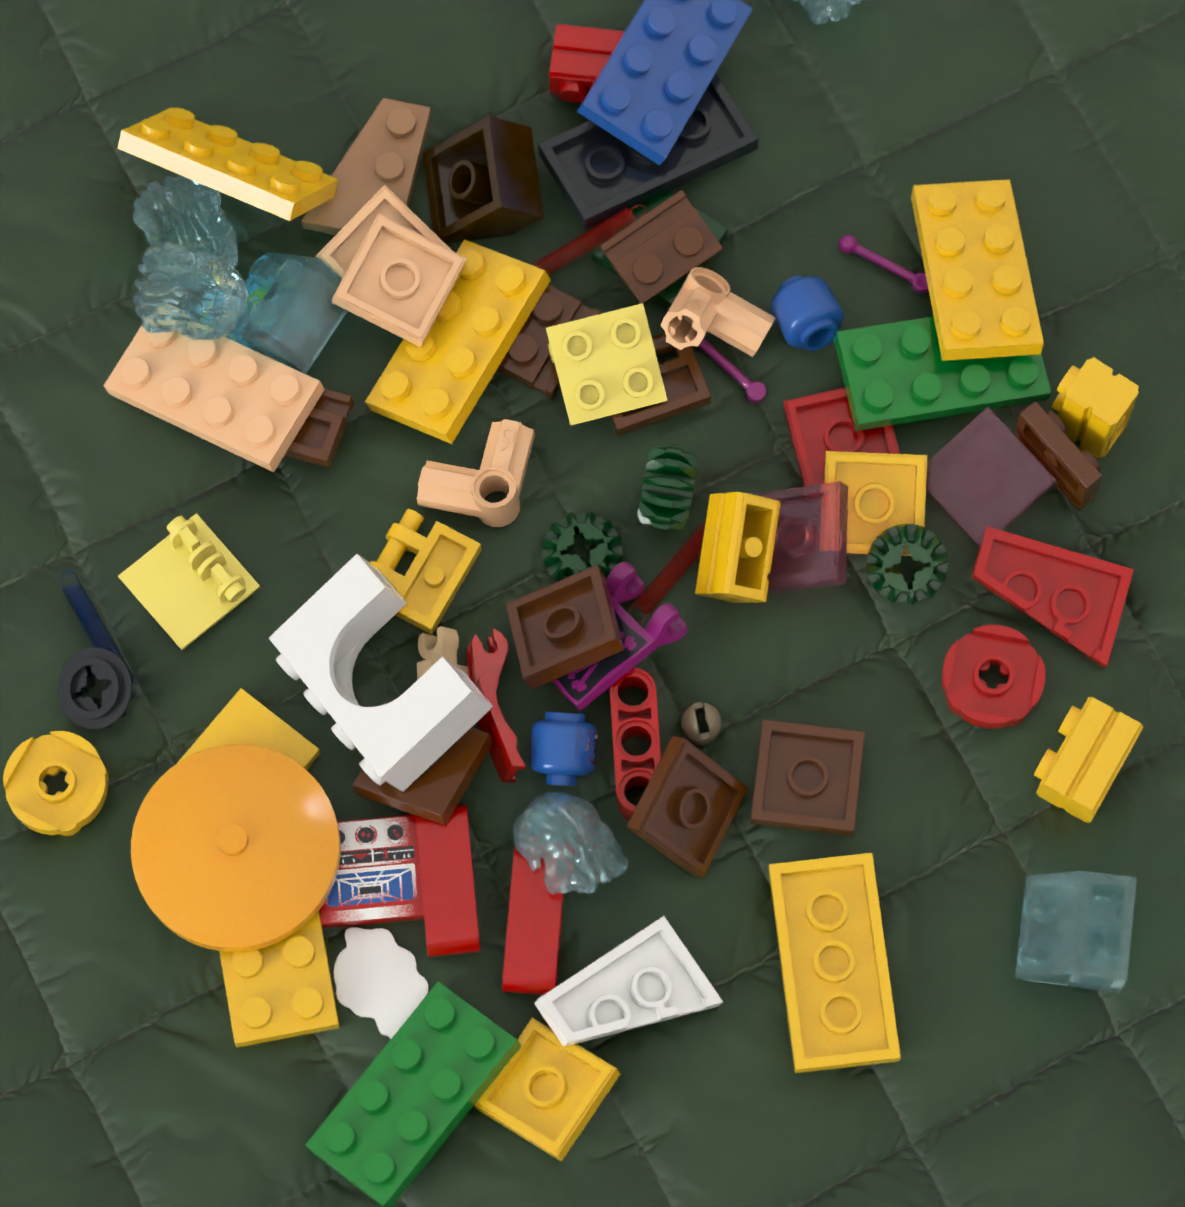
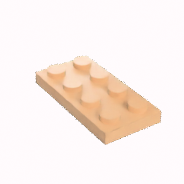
[104,305,325,472]

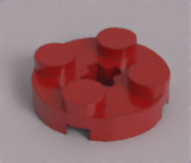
[941,625,1045,729]

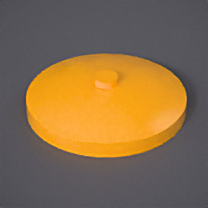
[131,744,341,952]

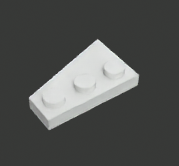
[534,916,723,1047]

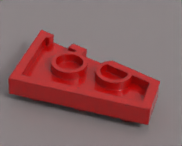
[971,526,1134,668]

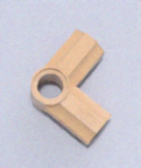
[660,267,775,357]
[417,419,535,527]

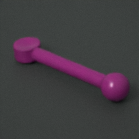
[838,234,929,294]
[699,336,766,403]

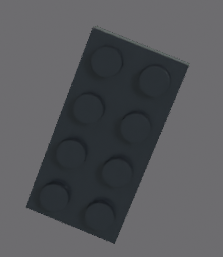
[538,73,758,229]

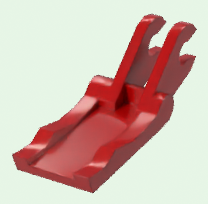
[465,629,526,783]

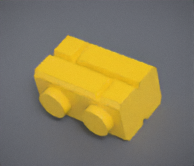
[1051,357,1139,459]
[695,492,781,603]
[1034,697,1144,823]

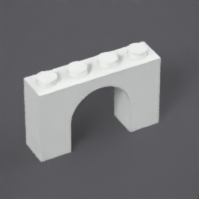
[269,554,493,792]

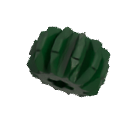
[637,444,698,531]

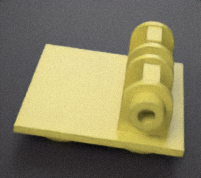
[546,303,668,426]
[118,513,260,650]

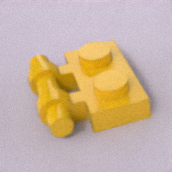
[370,509,482,635]

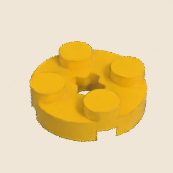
[3,731,108,836]

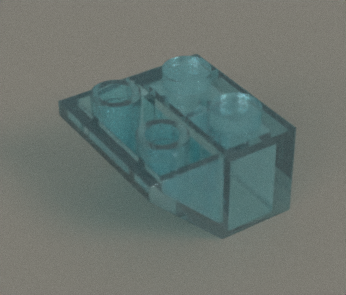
[214,251,347,374]
[1015,871,1137,993]

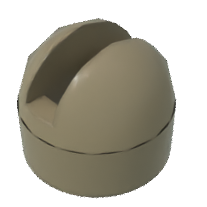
[681,702,722,746]

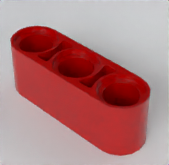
[610,668,661,822]
[415,805,480,957]
[502,843,567,995]

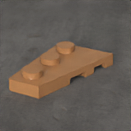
[301,98,432,235]

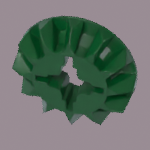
[542,511,623,582]
[866,524,948,605]

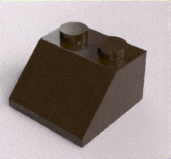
[423,116,544,244]

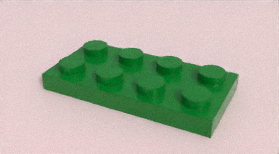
[834,316,1052,431]
[305,981,521,1207]

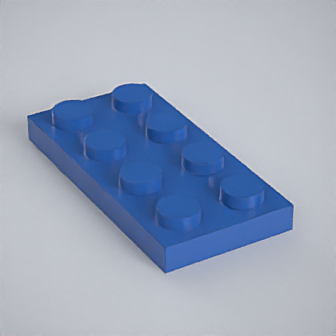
[577,0,753,166]

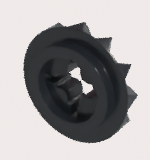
[57,648,136,729]

